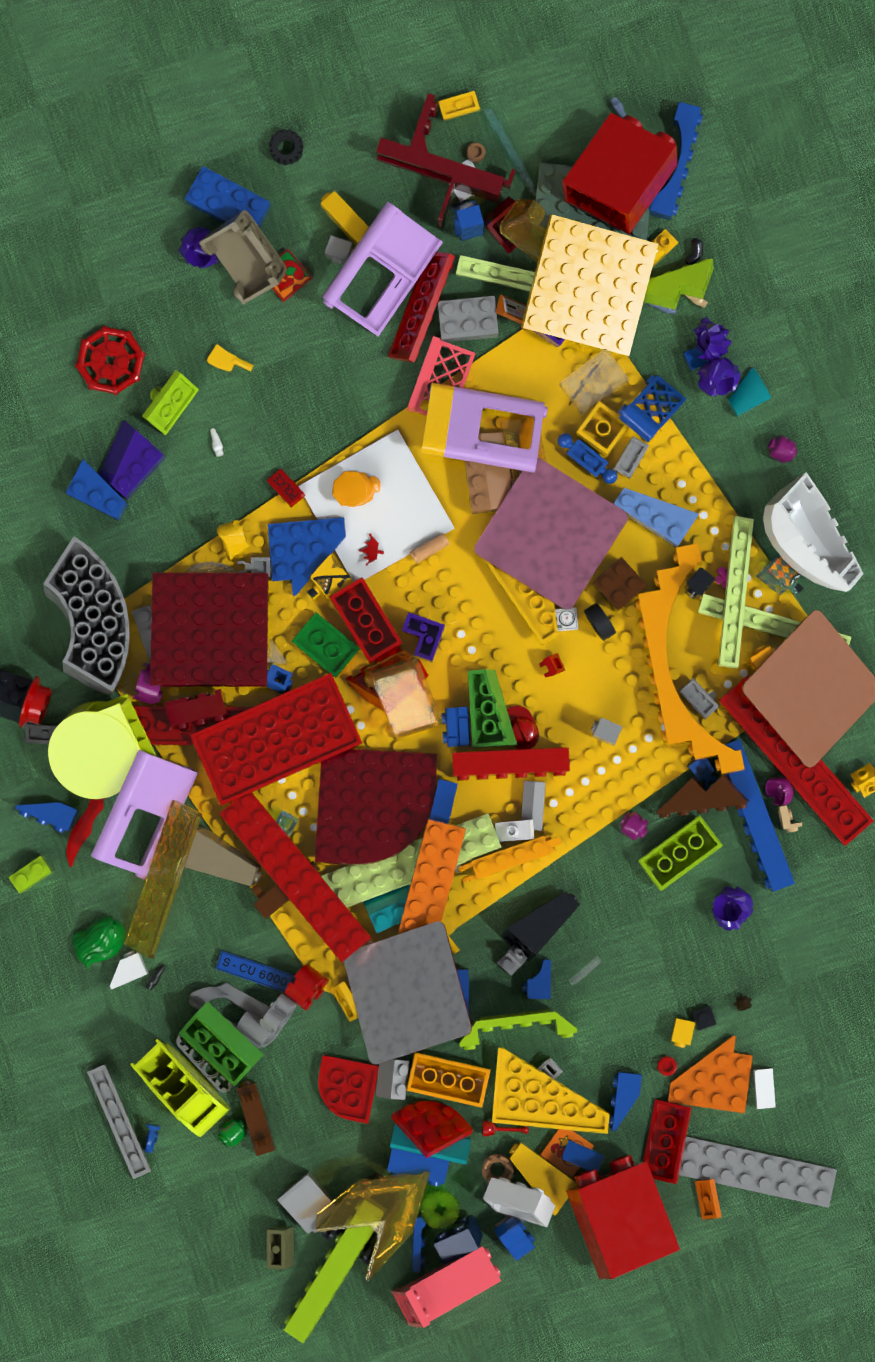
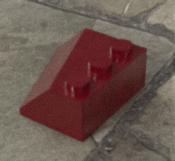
[164,689,229,730]

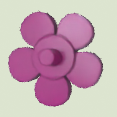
[715,567,728,588]

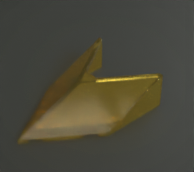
[315,1171,430,1281]

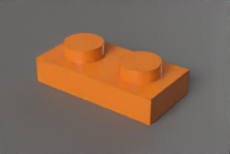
[695,1178,722,1220]

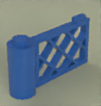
[618,375,686,442]

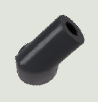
[684,238,704,265]

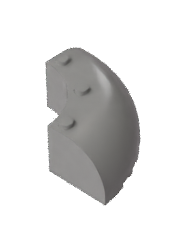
[43,536,130,695]

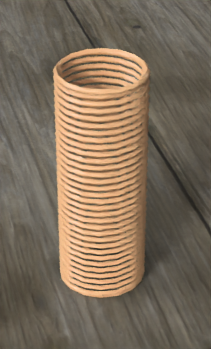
[410,533,450,563]

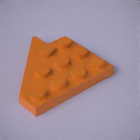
[668,1036,753,1113]

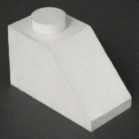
[110,951,149,989]

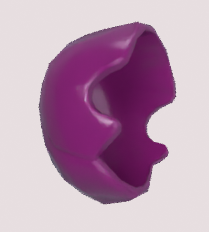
[765,777,794,806]

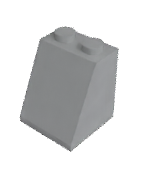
[277,1171,338,1234]

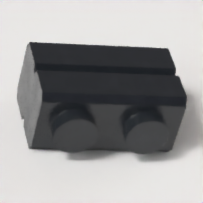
[684,568,715,600]

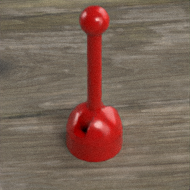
[482,1121,529,1136]

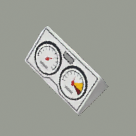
[555,607,578,631]

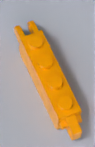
[457,835,562,883]

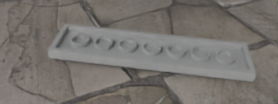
[679,1136,837,1208]

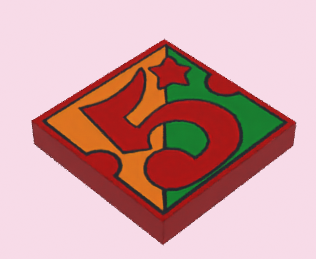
[272,249,313,303]

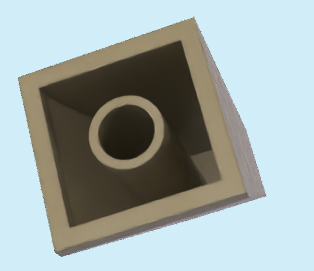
[182,826,262,886]

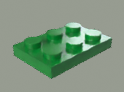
[291,612,360,678]

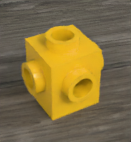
[850,763,875,798]

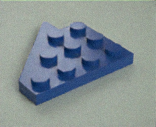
[268,517,346,596]

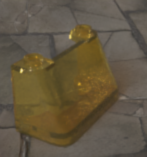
[500,199,546,263]
[364,650,443,740]

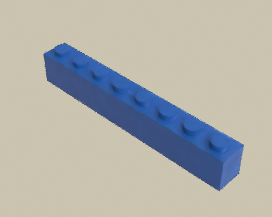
[716,739,795,892]

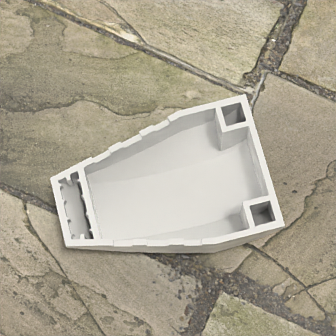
[763,472,864,592]

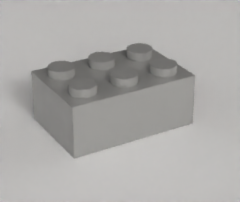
[438,296,499,343]

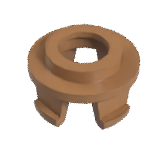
[482,1154,514,1183]

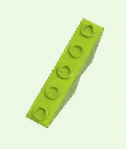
[643,259,714,310]

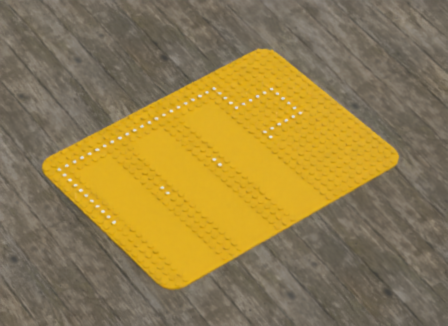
[116,328,807,996]

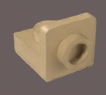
[777,805,802,833]

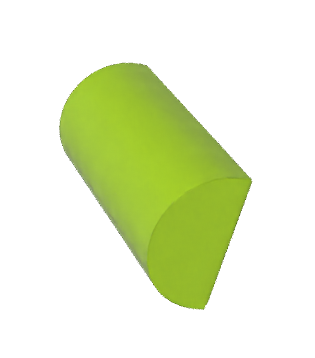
[638,815,723,892]

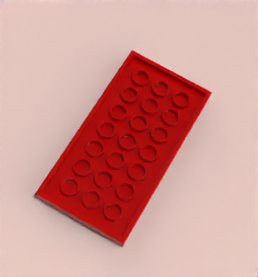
[190,673,363,806]

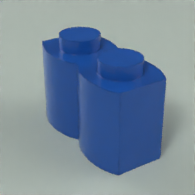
[494,1217,536,1261]

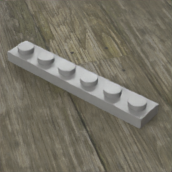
[87,1064,151,1179]

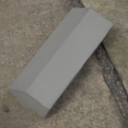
[521,781,546,831]

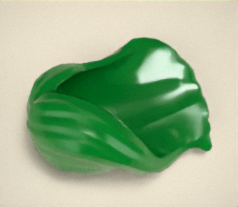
[72,916,126,970]

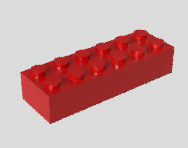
[452,748,570,781]

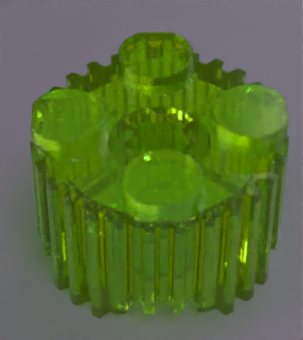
[421,1188,460,1230]

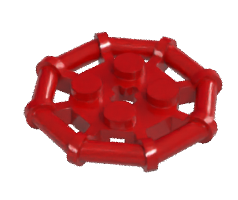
[75,325,146,396]

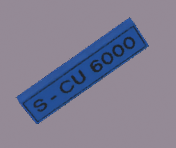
[216,951,295,992]

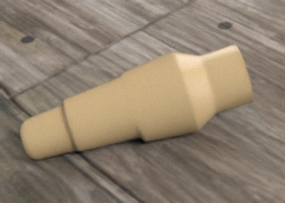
[686,295,708,308]

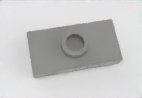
[613,436,649,479]
[679,678,719,719]

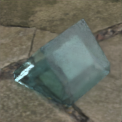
[276,810,299,836]

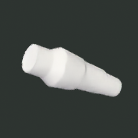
[210,428,224,457]

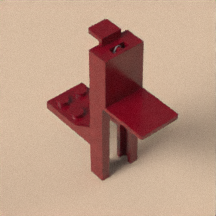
[376,93,516,228]

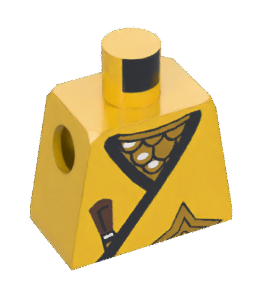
[306,554,353,600]

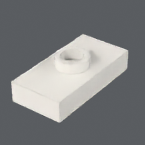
[495,820,534,842]

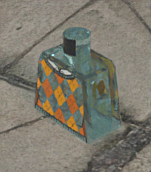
[756,553,804,596]

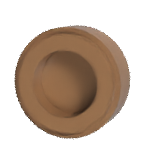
[466,143,485,163]

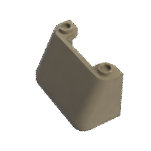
[199,210,287,304]

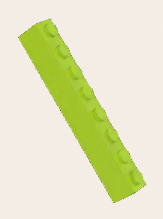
[283,1197,387,1343]

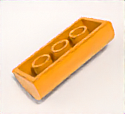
[406,1052,490,1108]

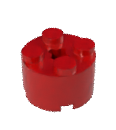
[284,964,329,1011]

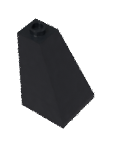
[500,892,580,962]

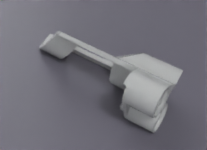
[189,983,297,1049]

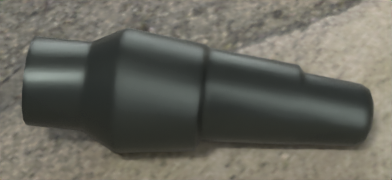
[145,964,166,991]

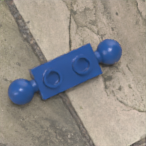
[557,433,617,484]

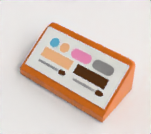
[496,295,526,324]

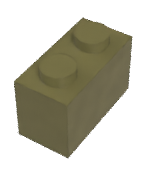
[267,1226,294,1270]

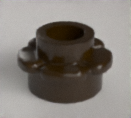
[734,995,752,1011]

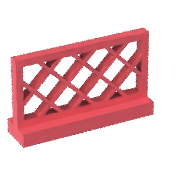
[407,336,476,416]

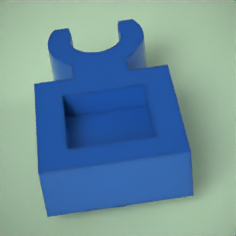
[687,758,718,790]

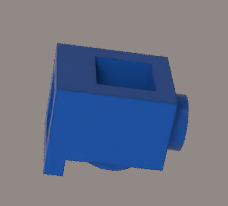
[267,664,293,694]

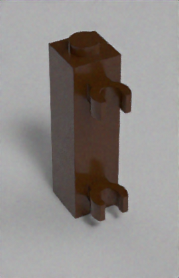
[251,861,320,919]
[237,1080,276,1156]

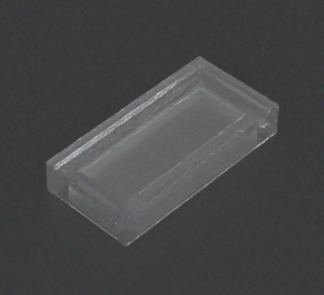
[568,955,602,986]

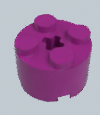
[133,662,163,705]

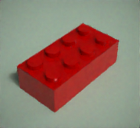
[330,577,403,664]

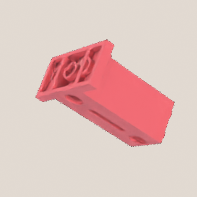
[391,1246,501,1328]

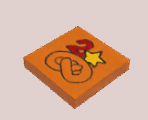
[540,1129,594,1177]

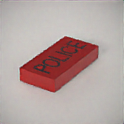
[267,469,306,508]

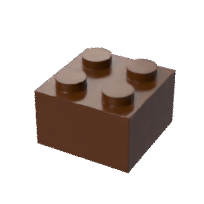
[592,557,647,612]

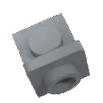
[497,945,527,976]

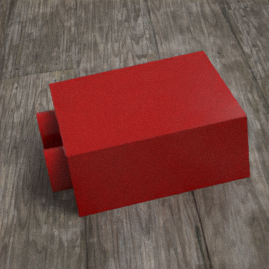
[562,113,677,234]
[566,1154,680,1279]

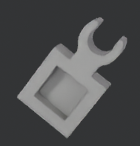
[238,557,271,577]

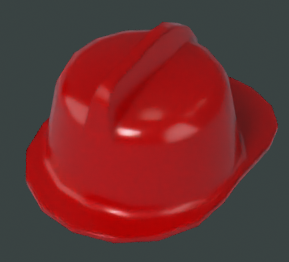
[507,705,539,750]

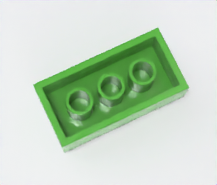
[178,1001,264,1087]

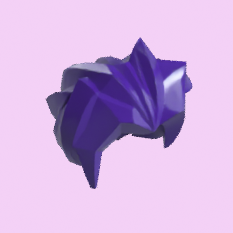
[178,227,220,268]
[693,316,732,361]
[697,356,741,397]
[712,886,754,931]

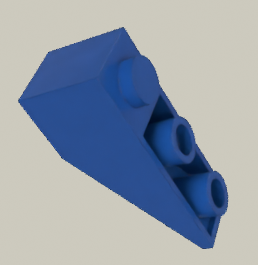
[15,802,79,833]
[609,1071,642,1131]

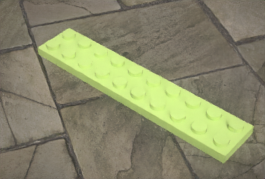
[321,813,502,907]

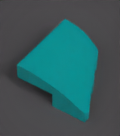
[728,367,772,417]

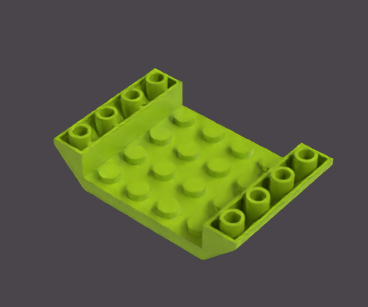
[459,1009,577,1050]

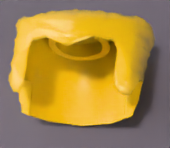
[217,520,249,561]

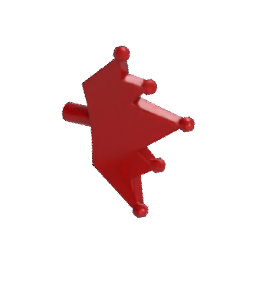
[359,533,384,566]

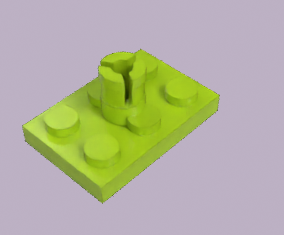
[142,370,199,435]

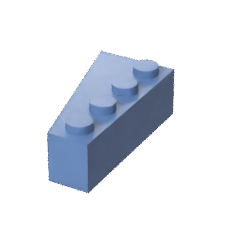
[613,488,699,548]

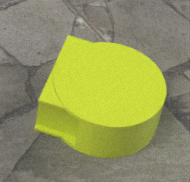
[48,694,157,799]
[130,1039,230,1137]

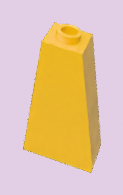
[320,191,369,246]
[509,1141,577,1216]

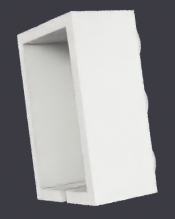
[483,1177,555,1227]

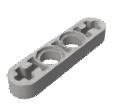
[176,1035,233,1093]

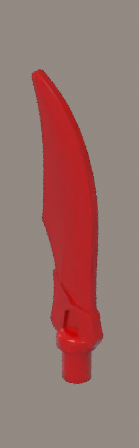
[66,798,105,867]

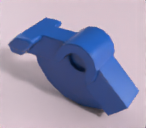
[145,1123,161,1153]

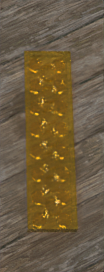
[124,800,202,959]

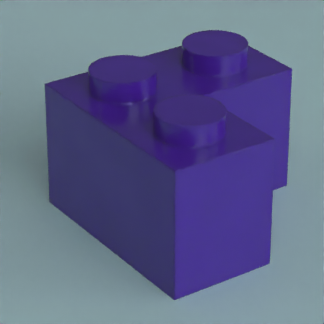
[402,612,445,663]

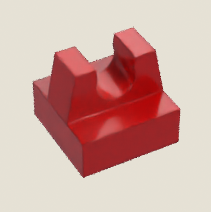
[539,653,566,678]

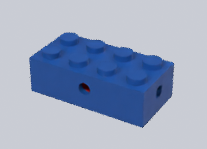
[185,166,271,227]

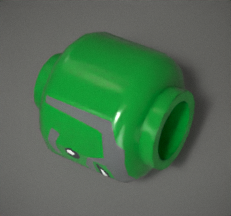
[217,1118,246,1147]

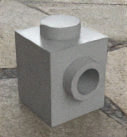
[325,235,354,265]

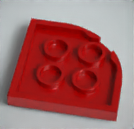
[318,1055,379,1124]
[391,1101,473,1158]

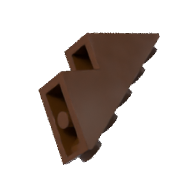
[656,775,750,818]

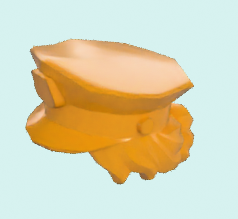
[332,471,381,507]

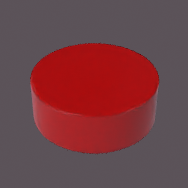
[657,1056,677,1076]

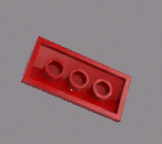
[643,1099,692,1184]

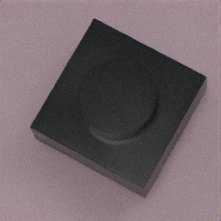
[692,1006,716,1031]

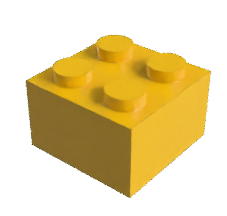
[576,401,629,457]

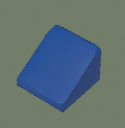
[683,347,707,372]

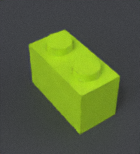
[8,856,54,893]

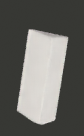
[753,1068,775,1109]

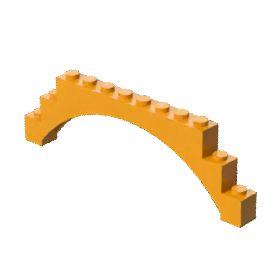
[635,543,745,775]

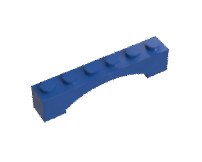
[649,102,703,220]

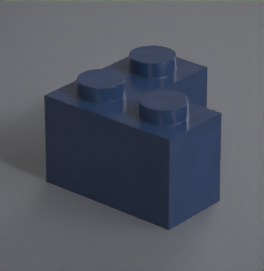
[434,1215,483,1264]

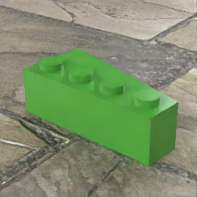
[468,669,517,748]

